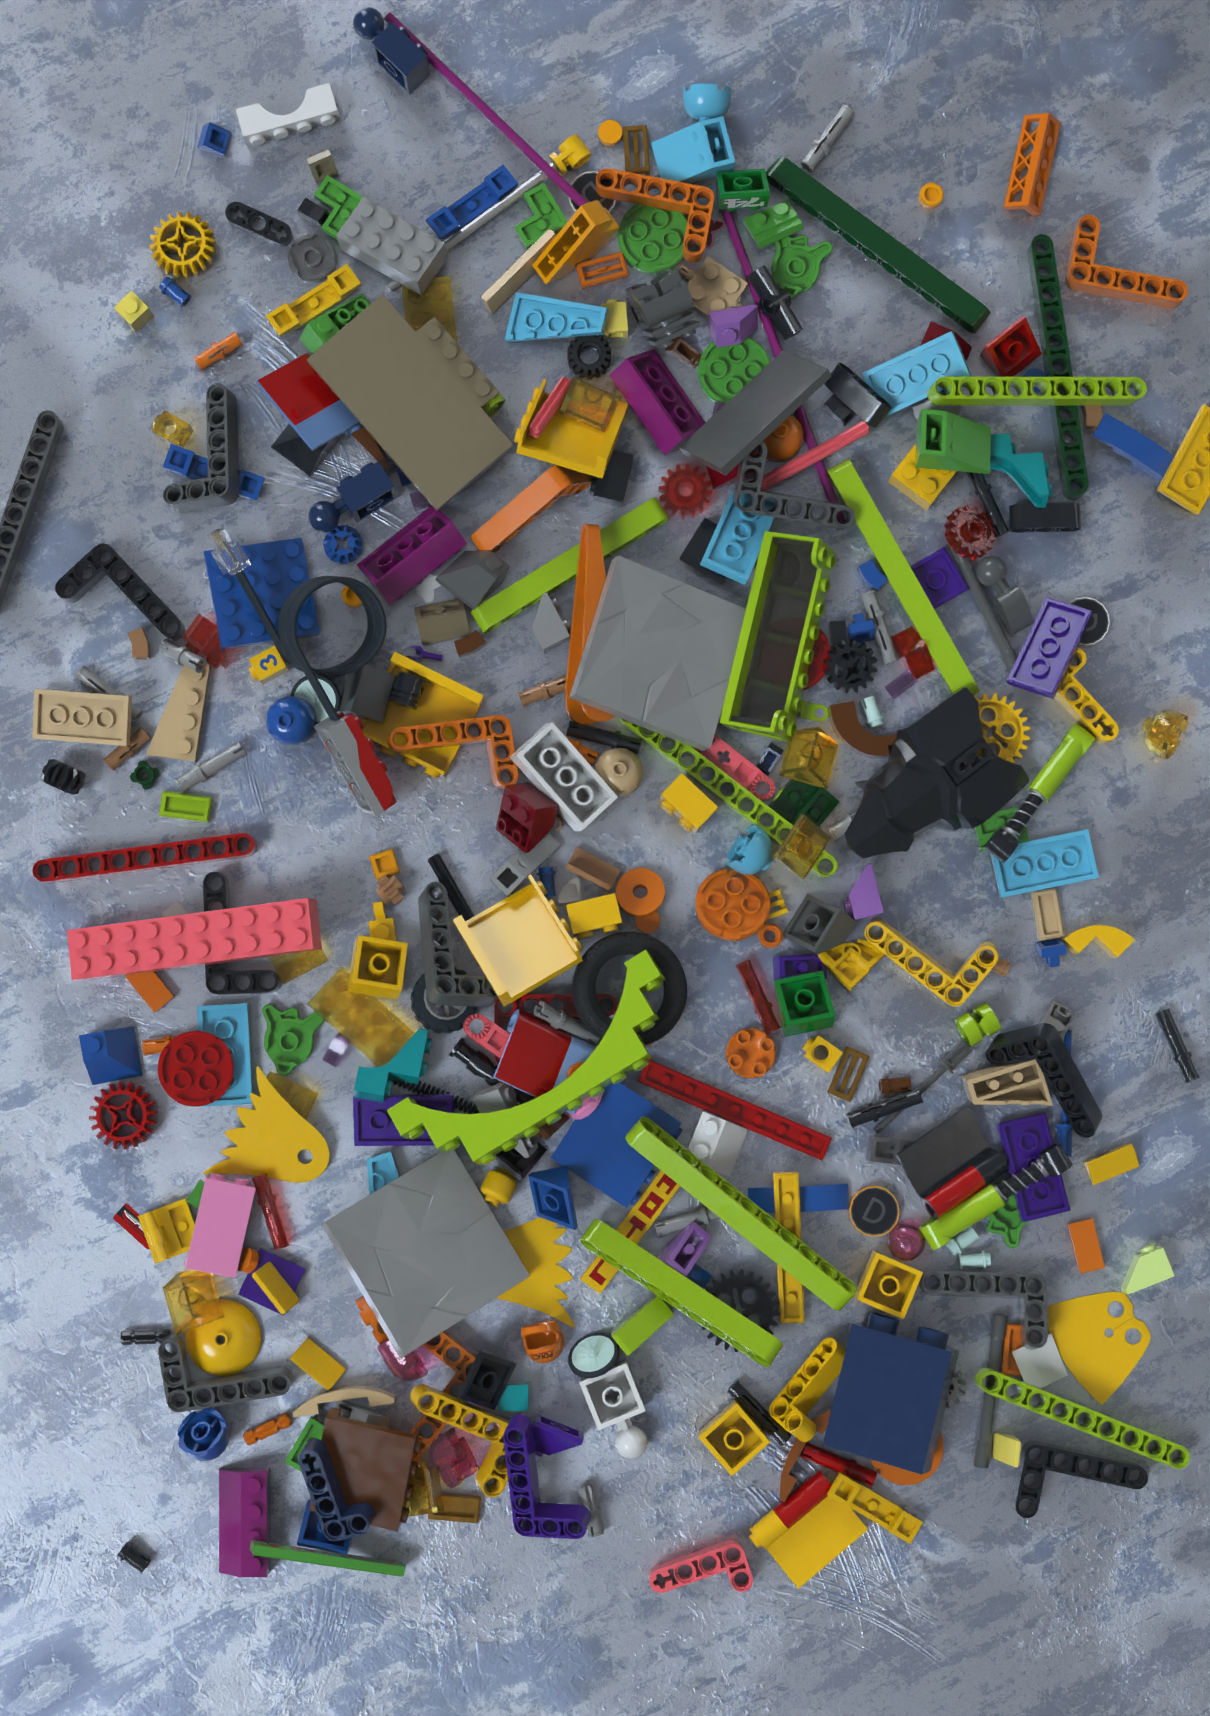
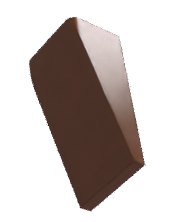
[351,427,392,476]

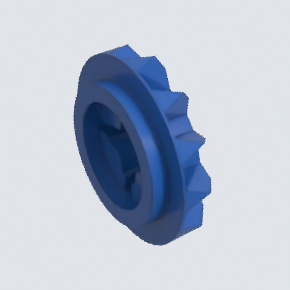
[323,524,363,564]

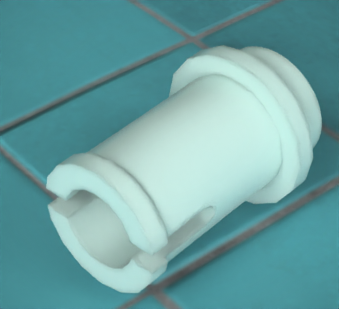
[860,696,885,729]
[946,1226,979,1256]
[959,1251,991,1271]

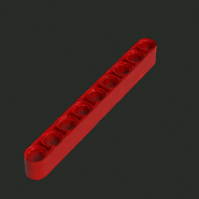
[32,833,257,883]

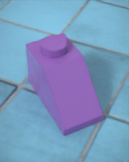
[709,304,758,348]
[844,864,884,921]
[658,1221,712,1277]

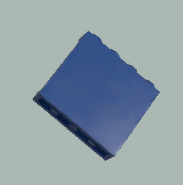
[551,1083,683,1208]

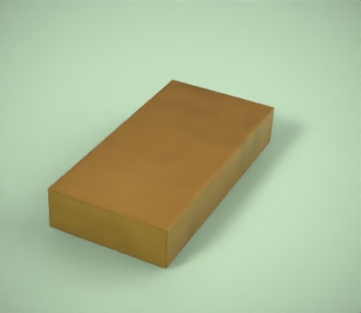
[428,1492,481,1523]

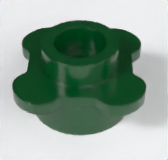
[130,760,160,790]

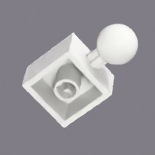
[579,1360,648,1459]

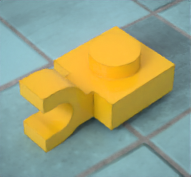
[368,901,397,941]

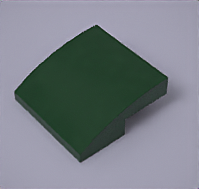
[768,769,840,838]

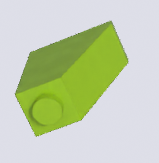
[611,1295,674,1356]

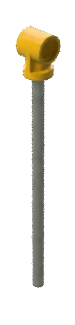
[386,134,592,292]

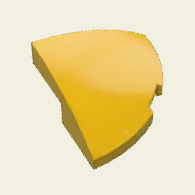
[818,939,885,991]

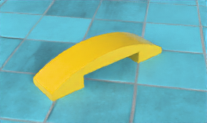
[266,264,361,337]
[827,1473,923,1544]

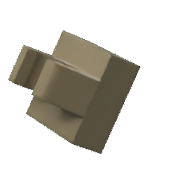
[306,149,338,183]

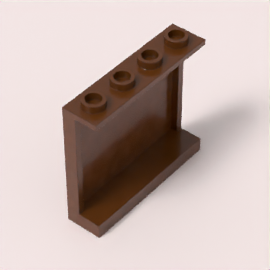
[309,1407,423,1532]

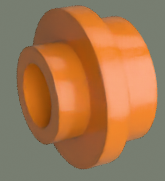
[758,923,783,948]

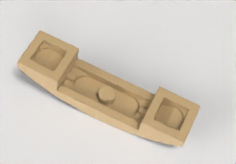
[293,1386,397,1417]

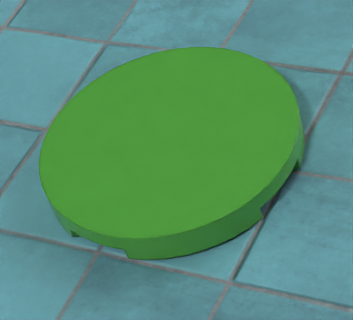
[618,204,690,274]
[698,337,770,407]

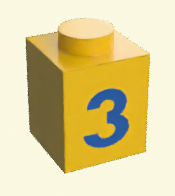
[248,645,289,685]

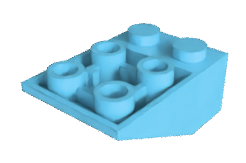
[651,116,735,184]

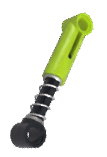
[984,723,1096,863]
[919,1142,1073,1250]

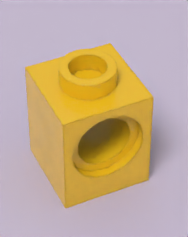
[802,1035,843,1073]

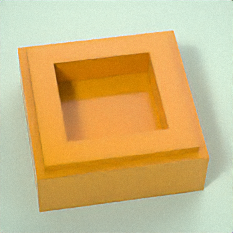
[369,849,400,880]

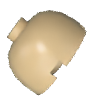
[594,747,643,797]

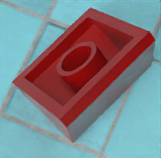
[980,316,1042,377]

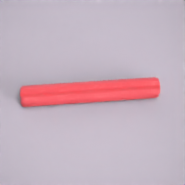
[527,377,573,438]

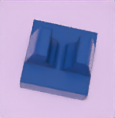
[848,613,875,644]
[1035,938,1067,967]

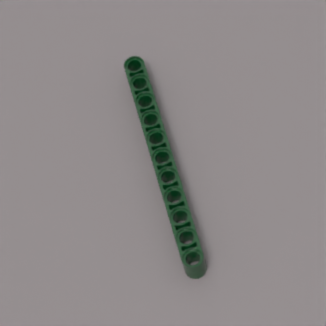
[766,155,991,334]
[1027,234,1089,500]

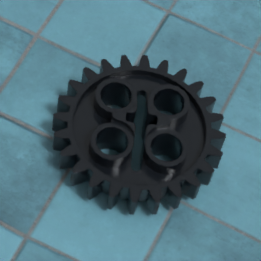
[701,1269,780,1352]

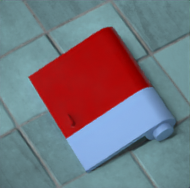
[493,1009,596,1115]

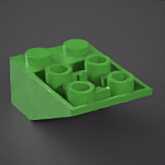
[300,293,371,354]
[915,409,991,474]

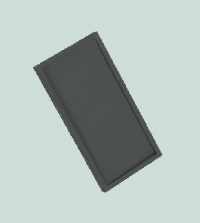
[679,350,831,476]

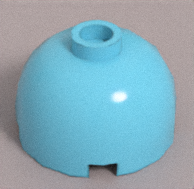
[683,83,731,122]
[725,824,773,875]

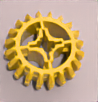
[149,211,216,279]

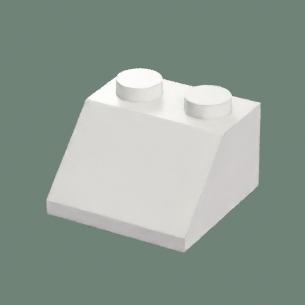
[687,1111,748,1176]

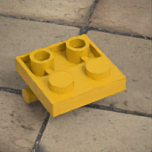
[138,1198,196,1264]

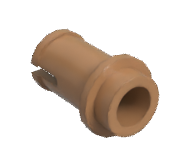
[981,950,1012,977]

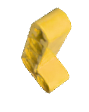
[1055,648,1119,744]
[769,1338,846,1442]

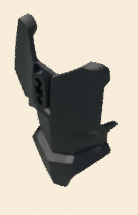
[844,688,1029,859]

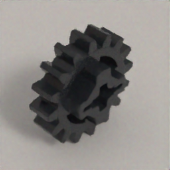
[823,638,878,693]

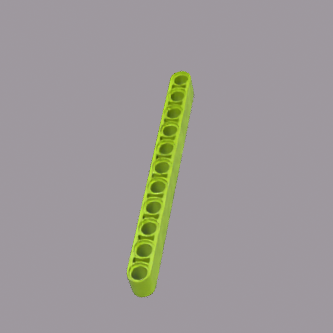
[827,458,980,695]
[618,717,838,878]
[625,1117,857,1311]

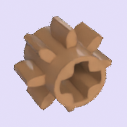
[374,875,405,905]

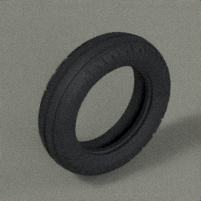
[572,932,687,1046]

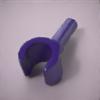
[406,645,443,661]

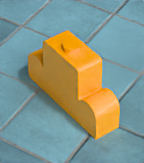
[532,200,620,285]

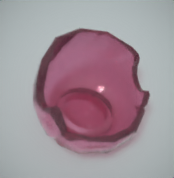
[888,1220,926,1261]

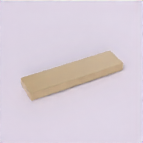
[481,229,556,314]

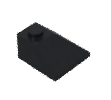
[271,424,340,477]

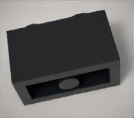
[590,450,634,507]

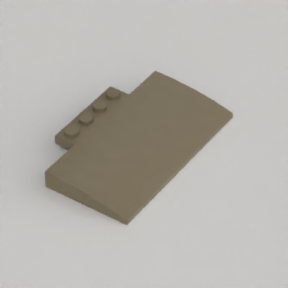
[307,295,513,511]

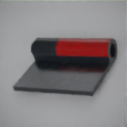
[895,1106,1009,1220]

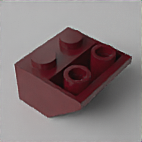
[496,782,559,853]

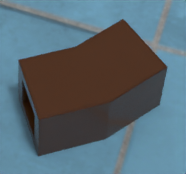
[454,630,486,658]

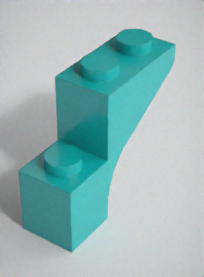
[990,433,1052,508]
[354,1029,432,1103]

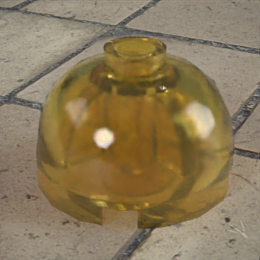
[1142,709,1189,760]

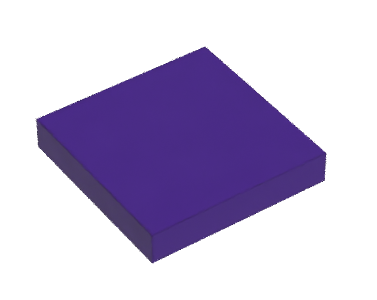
[910,547,969,609]
[238,1248,306,1316]

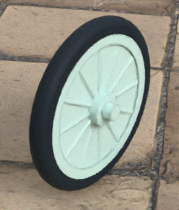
[290,675,341,725]
[568,1333,620,1378]

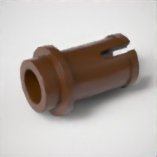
[878,1076,911,1096]

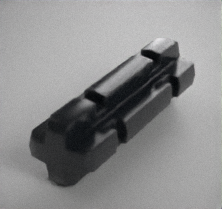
[120,1328,171,1345]

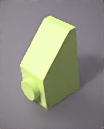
[1121,1244,1175,1295]

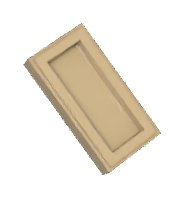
[1030,888,1065,941]

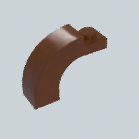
[828,701,897,759]

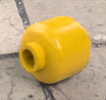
[480,1167,518,1207]

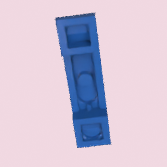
[426,165,518,240]
[163,444,265,501]
[748,1184,849,1213]

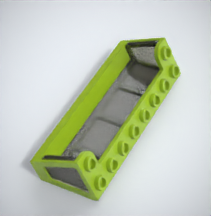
[719,531,836,743]

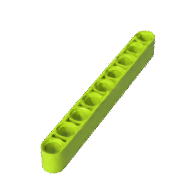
[927,377,1147,406]
[470,497,669,634]
[580,1219,783,1368]
[975,1368,1190,1469]

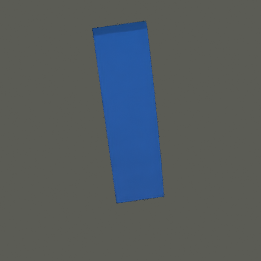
[1092,413,1174,481]

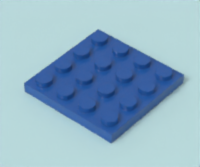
[203,537,320,650]

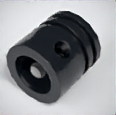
[389,672,426,710]

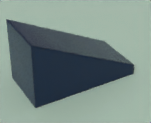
[756,742,784,776]

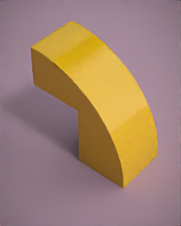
[1061,925,1135,959]

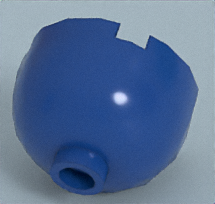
[266,696,317,745]
[177,1408,230,1461]

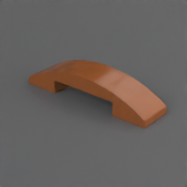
[778,1406,832,1502]

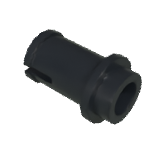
[117,1543,151,1574]

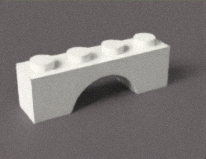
[235,83,340,146]

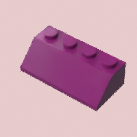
[609,349,706,455]
[357,505,467,605]
[219,1468,271,1577]

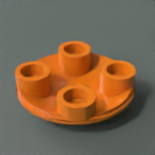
[726,1028,776,1078]

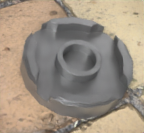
[288,233,337,284]

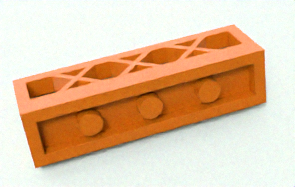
[1004,113,1061,216]

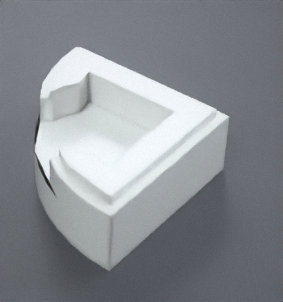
[558,877,583,906]

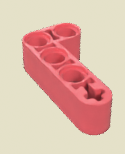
[649,1539,753,1593]

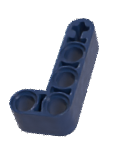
[298,1439,375,1541]

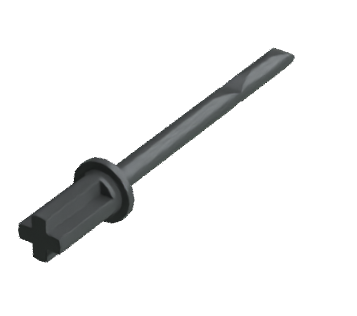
[874,1040,973,1134]

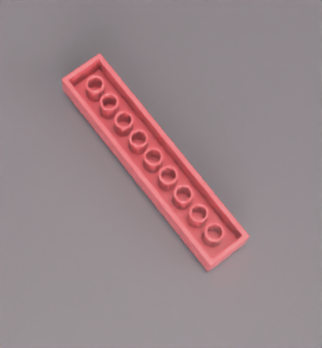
[67,898,322,981]

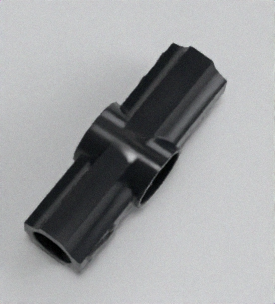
[747,265,803,340]

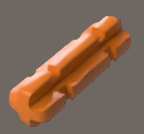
[243,1413,292,1446]

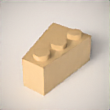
[961,1058,1053,1106]

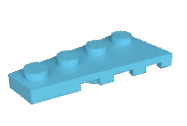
[505,292,610,342]

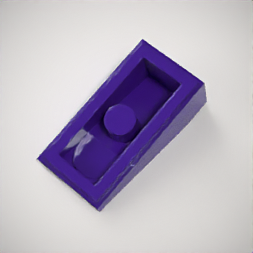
[773,954,827,980]

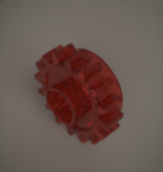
[658,463,712,519]
[944,505,996,560]

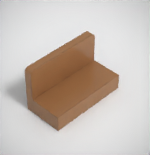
[565,847,621,893]

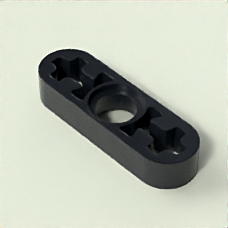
[225,202,293,247]

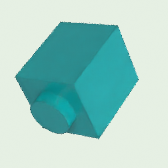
[497,1381,529,1412]

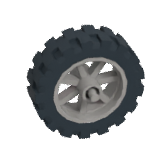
[410,965,477,1034]

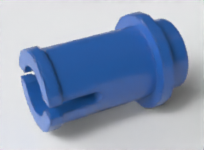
[159,277,191,308]
[536,866,556,897]

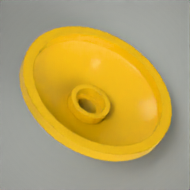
[185,1299,262,1376]

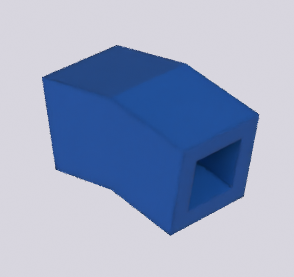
[857,559,887,592]

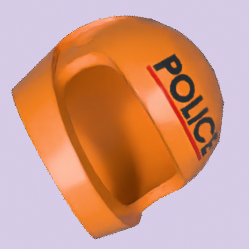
[521,1321,564,1364]

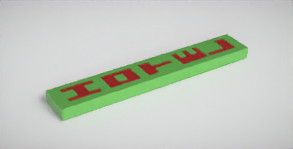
[250,1540,405,1577]

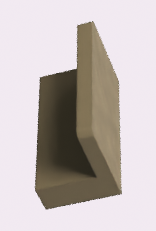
[414,598,470,645]

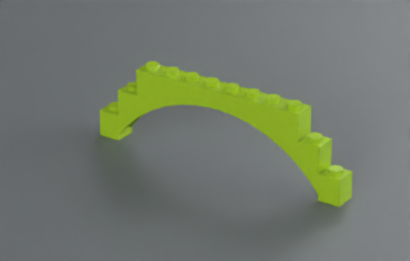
[387,950,665,1165]

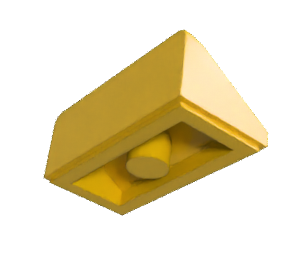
[1083,1143,1139,1185]
[252,1262,300,1314]
[290,1337,346,1391]

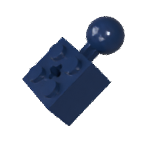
[353,7,430,95]
[308,461,398,533]

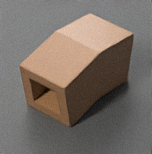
[1081,406,1102,430]
[127,627,151,660]

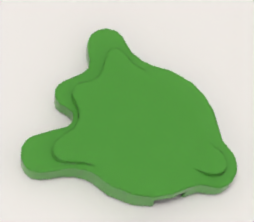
[771,235,833,300]
[262,1004,325,1076]
[986,1179,1029,1248]

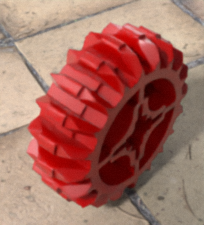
[89,1081,158,1150]

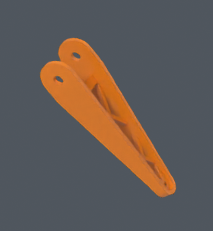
[565,524,614,725]

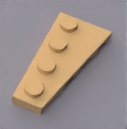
[146,663,211,763]

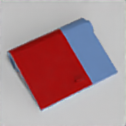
[256,353,363,451]

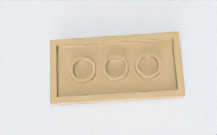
[32,689,132,746]

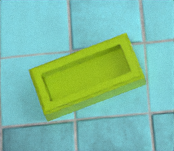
[159,791,213,823]

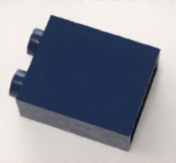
[823,1312,960,1475]

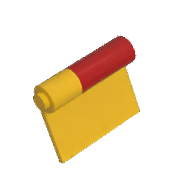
[749,1470,868,1589]

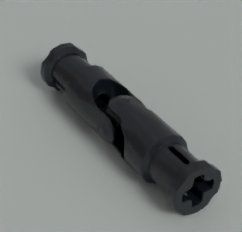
[449,1038,535,1105]

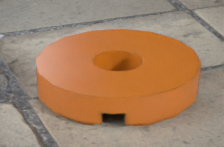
[616,868,665,918]

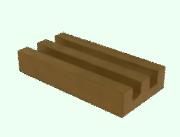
[623,125,650,175]
[827,1046,870,1102]

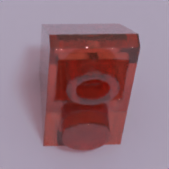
[182,614,228,669]

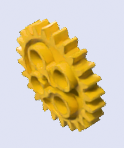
[963,693,1030,765]

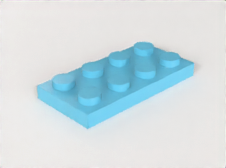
[862,331,972,418]
[700,486,775,585]
[990,829,1099,898]
[197,1003,253,1107]

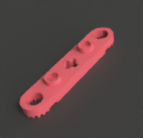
[691,734,775,801]
[463,1014,510,1059]

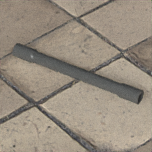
[947,536,1017,674]
[973,1313,1008,1468]

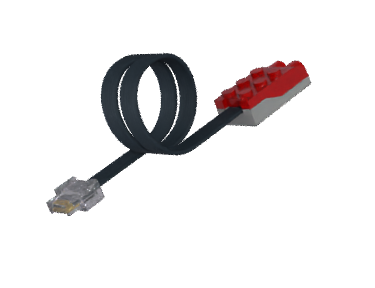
[207,529,397,816]

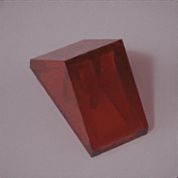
[891,626,935,682]

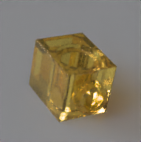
[152,410,194,448]

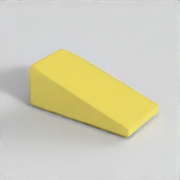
[991,1432,1021,1467]

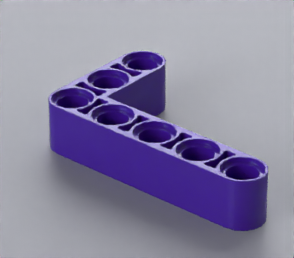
[503,1414,591,1539]

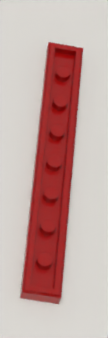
[638,1060,832,1161]

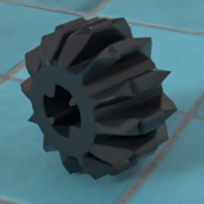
[41,759,86,795]

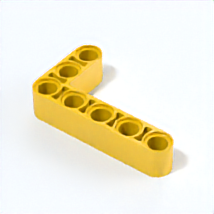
[865,918,999,1007]
[410,1384,521,1498]

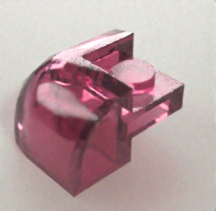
[375,1339,428,1381]
[427,1427,479,1489]

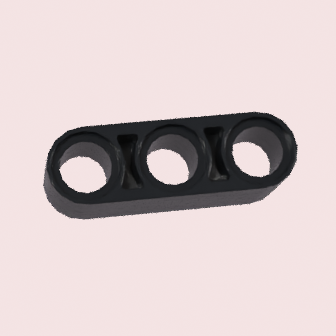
[824,362,892,428]
[1009,503,1081,533]

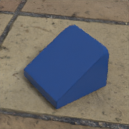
[197,122,231,155]
[686,1263,713,1289]

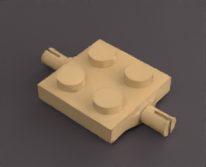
[678,257,748,318]

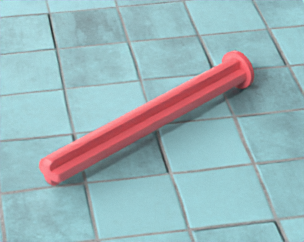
[761,421,870,491]

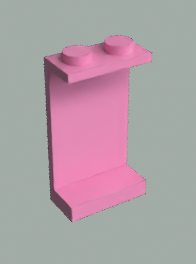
[184,1173,256,1278]

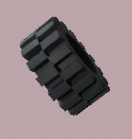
[567,335,611,380]

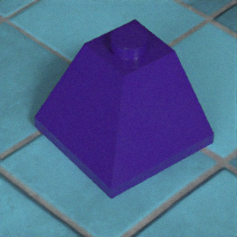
[532,1414,584,1457]

